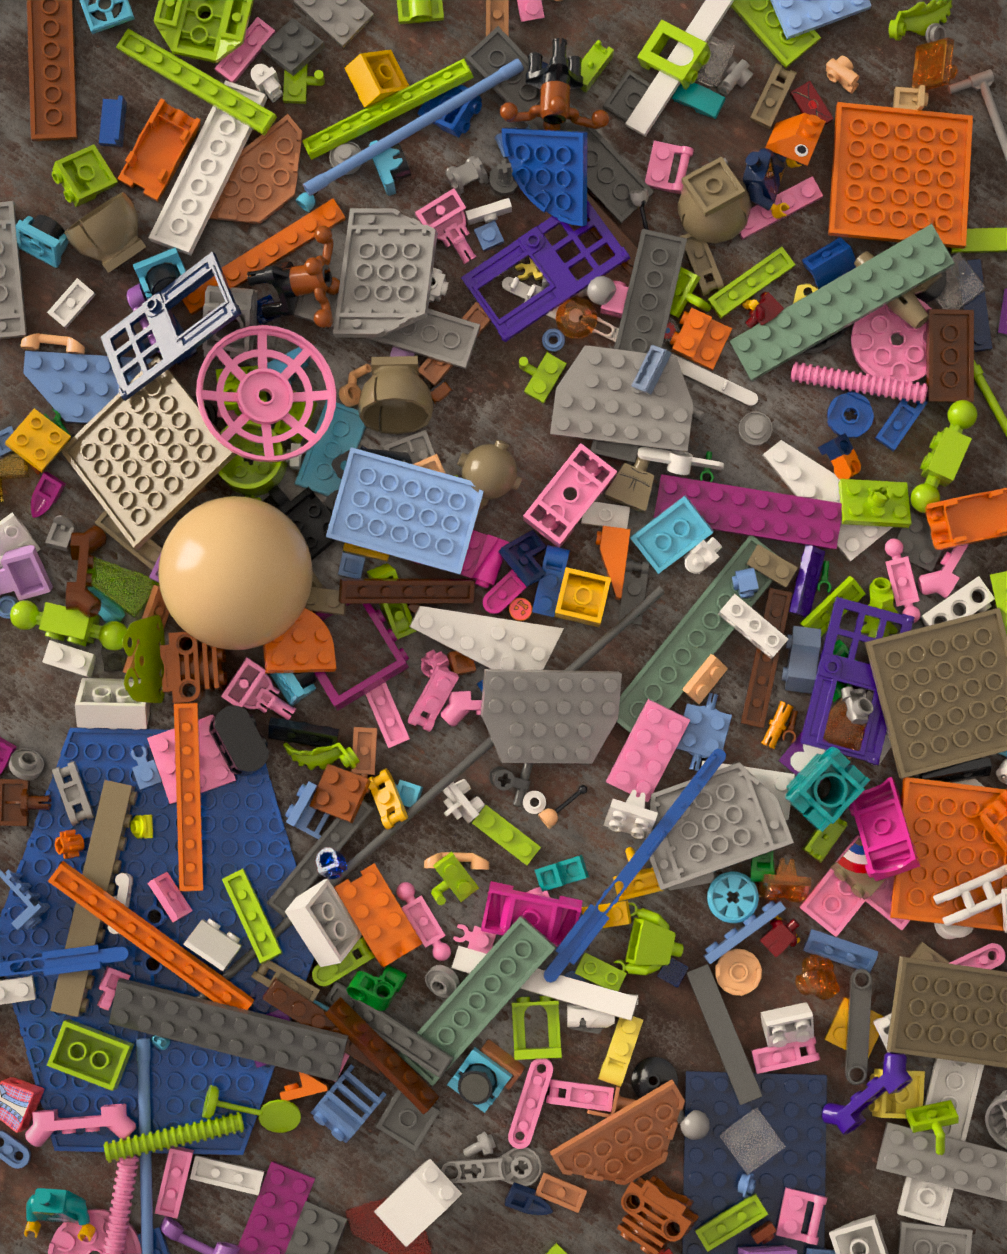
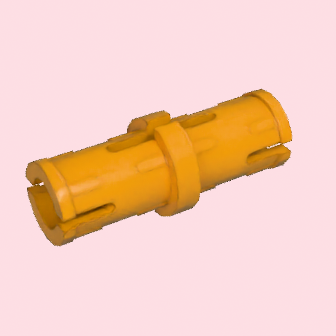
[761,701,794,749]

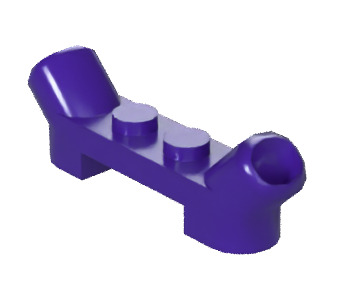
[822,1052,913,1135]

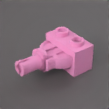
[415,188,477,264]
[221,657,296,720]

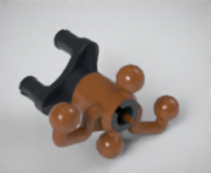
[500,38,610,130]
[247,226,340,328]

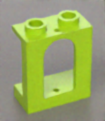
[637,20,711,90]
[512,996,562,1060]

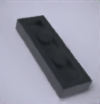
[268,717,339,747]
[920,757,992,783]

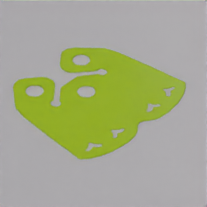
[122,615,165,703]

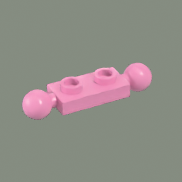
[885,538,920,624]
[396,882,451,961]

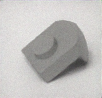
[45,515,77,552]

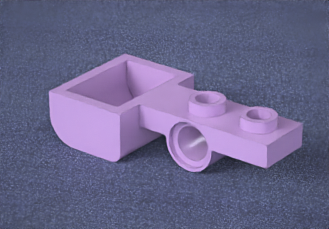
[0,545,53,601]

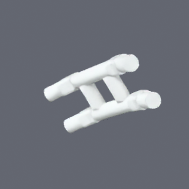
[933,864,1007,927]

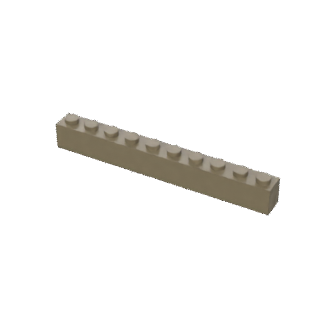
[50,780,138,1017]

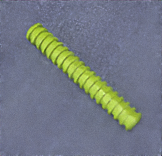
[104,1112,244,1163]

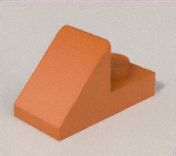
[280,1072,329,1101]

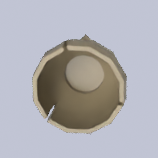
[677,157,752,244]
[64,192,146,273]
[358,356,433,434]

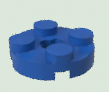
[827,392,874,439]

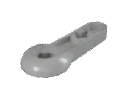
[441,1147,542,1186]

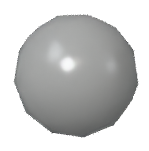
[587,276,616,305]
[680,1110,710,1140]

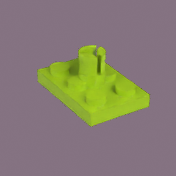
[838,479,912,528]

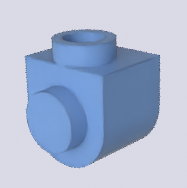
[732,568,759,599]

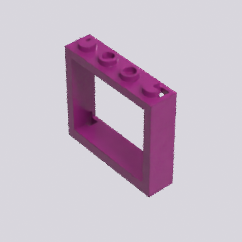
[314,603,409,711]

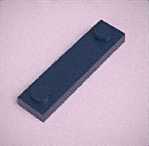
[956,259,992,352]

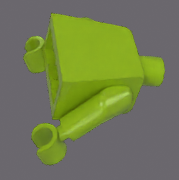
[614,902,683,975]

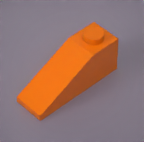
[596,526,631,600]

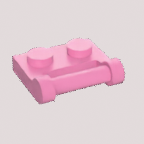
[645,141,694,194]
[775,1187,827,1245]

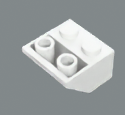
[761,1002,814,1048]

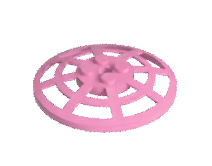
[196,325,336,462]

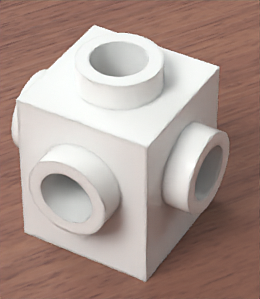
[429,268,449,302]

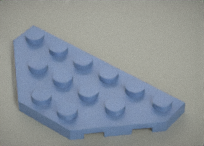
[23,351,153,424]

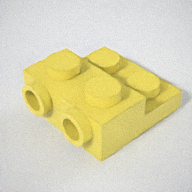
[868,1068,925,1119]

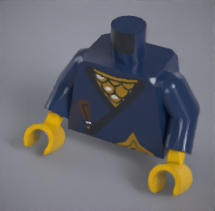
[743,148,802,219]

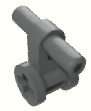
[488,763,533,807]

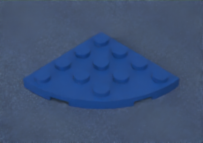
[502,128,587,226]

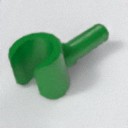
[44,408,71,436]
[699,451,714,482]
[817,561,831,593]

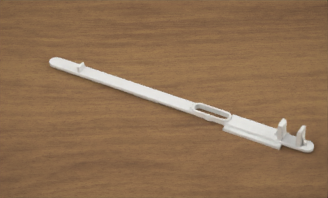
[502,277,758,406]

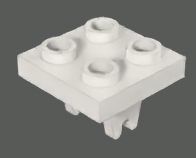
[603,790,658,839]

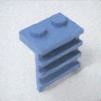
[285,781,330,840]
[0,869,51,930]
[310,1065,387,1143]

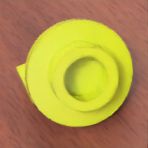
[130,815,153,839]

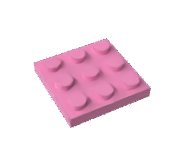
[147,715,237,804]

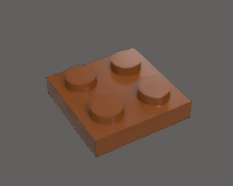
[309,764,371,824]

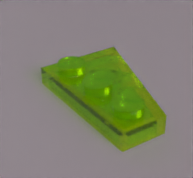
[89,557,160,618]

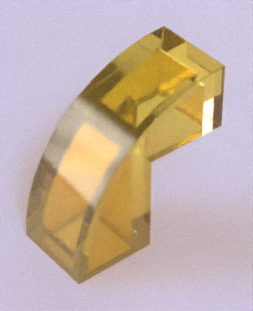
[0,453,29,503]

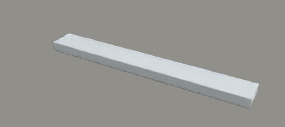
[625,0,734,137]
[452,946,638,1021]

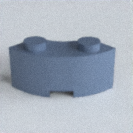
[781,626,821,694]

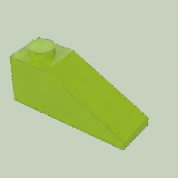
[367,563,416,639]

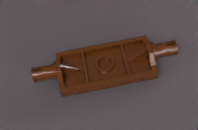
[0,779,51,826]

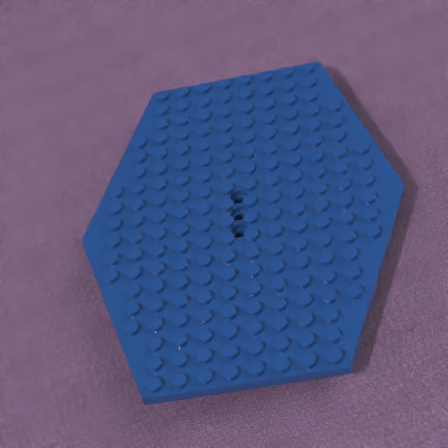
[0,728,314,1155]

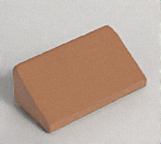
[474,1039,525,1090]

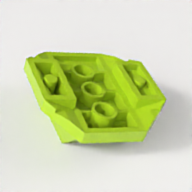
[154,0,254,63]

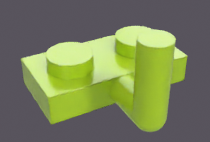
[283,64,325,104]
[670,267,712,318]
[519,352,567,404]
[431,851,479,905]
[906,1100,959,1155]

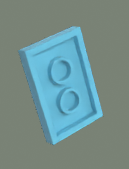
[630,495,714,574]

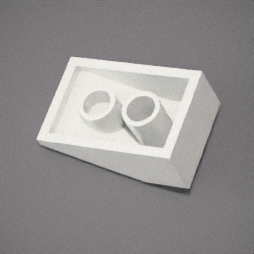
[374,1159,462,1247]

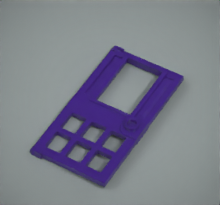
[461,200,630,343]
[800,597,915,766]

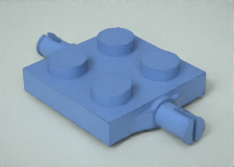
[676,693,732,771]

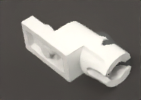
[567,994,638,1034]

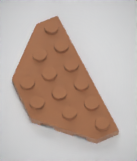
[209,114,303,224]
[550,1080,685,1185]

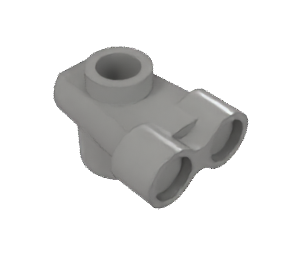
[717,59,753,96]
[841,687,873,725]

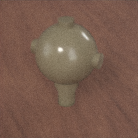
[457,439,522,519]

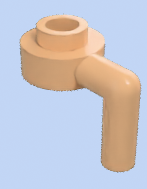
[339,364,372,407]

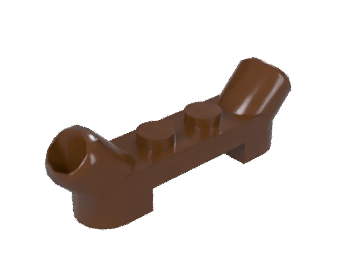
[66,525,107,618]

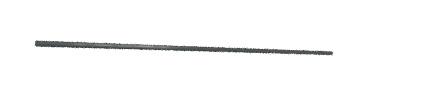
[197,586,665,1000]

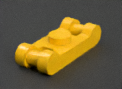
[368,768,408,830]

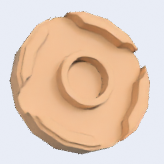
[715,949,762,996]

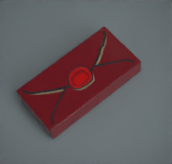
[790,81,834,126]

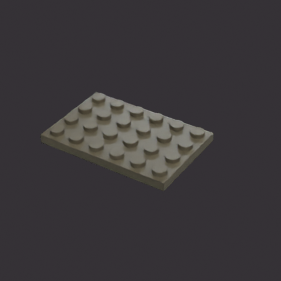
[886,956,1007,1068]

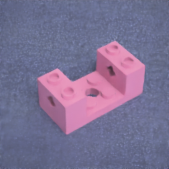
[523,443,617,548]

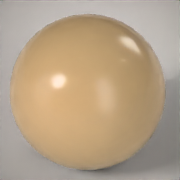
[158,496,313,650]

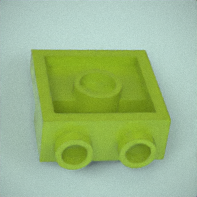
[52,144,118,207]

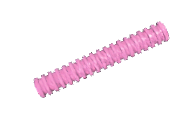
[791,362,928,404]
[103,1155,140,1254]

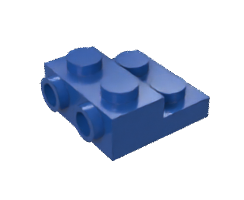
[417,84,482,138]

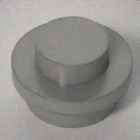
[925,23,946,46]

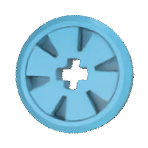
[707,872,759,923]

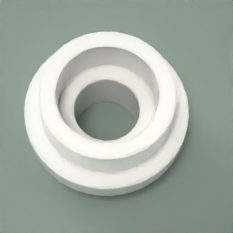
[523,791,546,814]

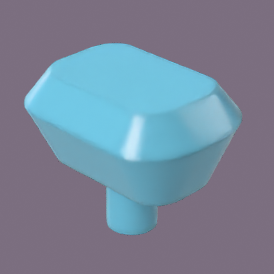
[151,1035,170,1050]

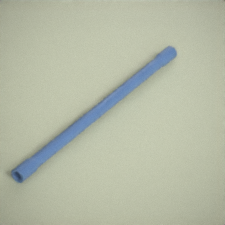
[303,58,524,196]
[136,1038,154,1254]

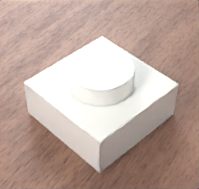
[286,443,302,470]

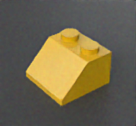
[345,50,409,108]

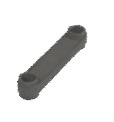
[845,969,872,1085]

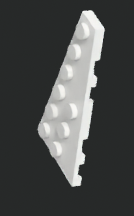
[762,440,893,562]
[409,606,564,670]

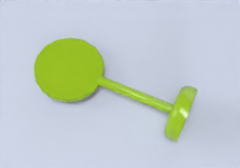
[202,1085,301,1133]

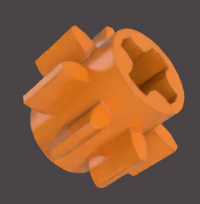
[55,829,84,859]

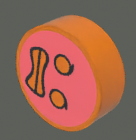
[509,598,532,621]

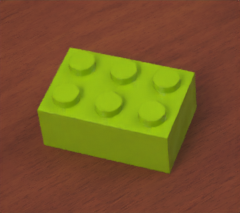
[46,1019,134,1091]

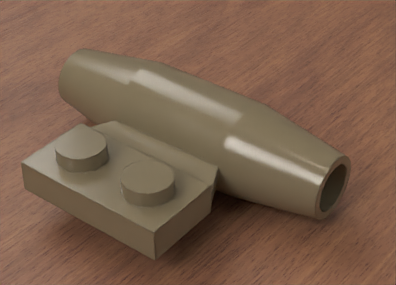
[854,251,942,329]

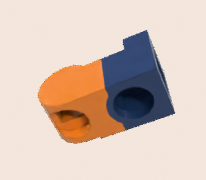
[818,433,861,480]

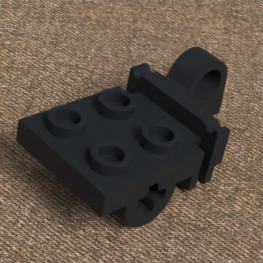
[263,484,336,560]

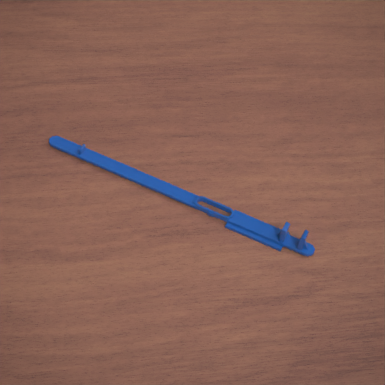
[543,749,726,983]
[0,945,129,977]

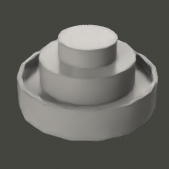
[329,141,362,175]
[738,412,773,446]
[9,748,44,780]
[425,965,460,998]

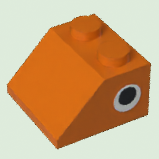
[765,113,826,166]

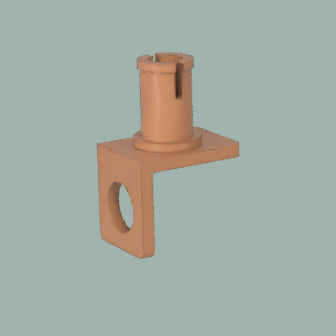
[587,1086,636,1117]

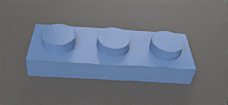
[803,929,878,973]

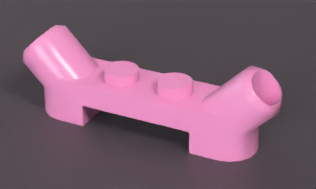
[918,544,969,598]
[440,691,482,727]
[25,1104,136,1147]

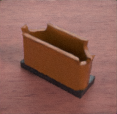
[430,380,453,404]

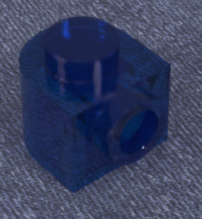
[316,847,347,880]

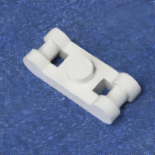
[108,873,133,934]

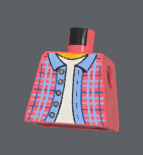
[0,1077,45,1133]

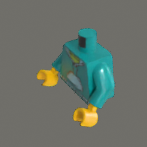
[24,1188,96,1241]

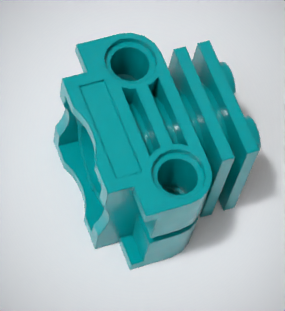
[785,747,870,832]

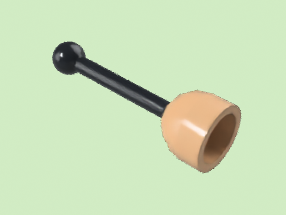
[538,785,588,829]

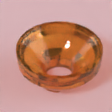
[556,297,597,339]

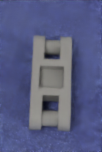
[52,761,95,826]

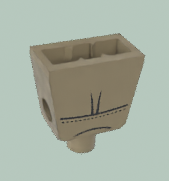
[605,457,654,514]

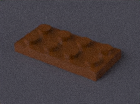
[926,309,974,403]

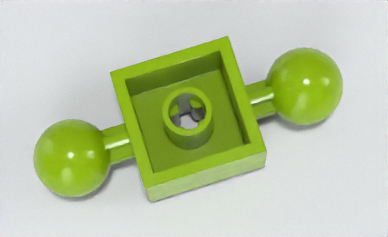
[910,400,977,513]
[10,600,129,651]

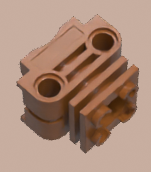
[160,632,228,704]
[617,1175,699,1254]

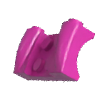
[414,530,510,588]
[848,777,920,881]
[481,881,583,947]

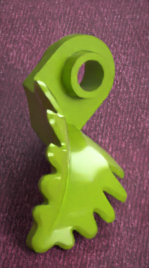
[889,0,952,41]
[861,577,899,643]
[283,743,360,770]

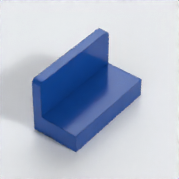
[99,95,127,147]
[802,237,856,289]

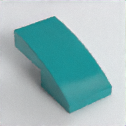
[672,83,726,119]
[535,855,589,892]

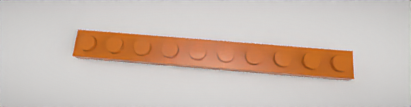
[48,861,254,1010]

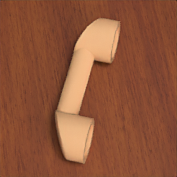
[21,333,85,354]
[424,852,489,870]

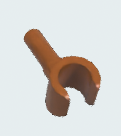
[782,710,798,743]

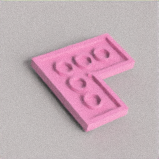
[799,835,910,937]

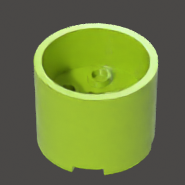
[218,420,287,496]

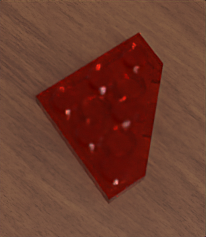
[346,1196,433,1254]

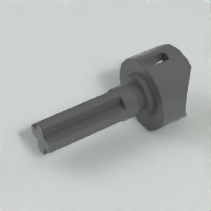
[489,159,519,196]

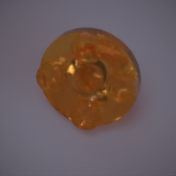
[795,954,840,1000]

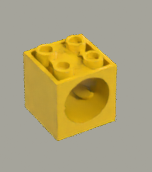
[554,567,611,627]

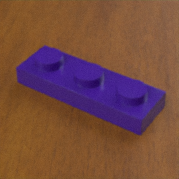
[789,545,825,618]

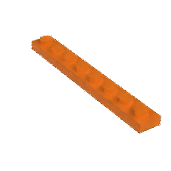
[182,199,346,315]
[174,703,204,891]

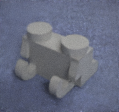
[445,156,489,197]

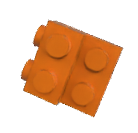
[670,307,732,371]

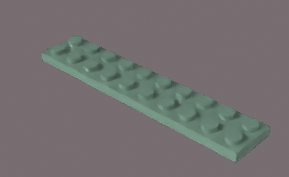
[730,224,955,381]
[617,536,778,733]

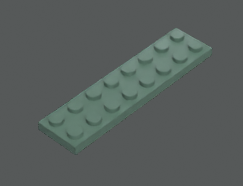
[398,915,556,1086]

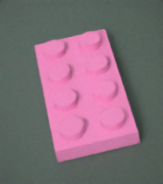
[606,699,690,802]

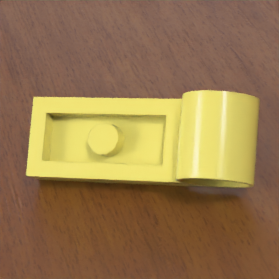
[598,1016,643,1087]

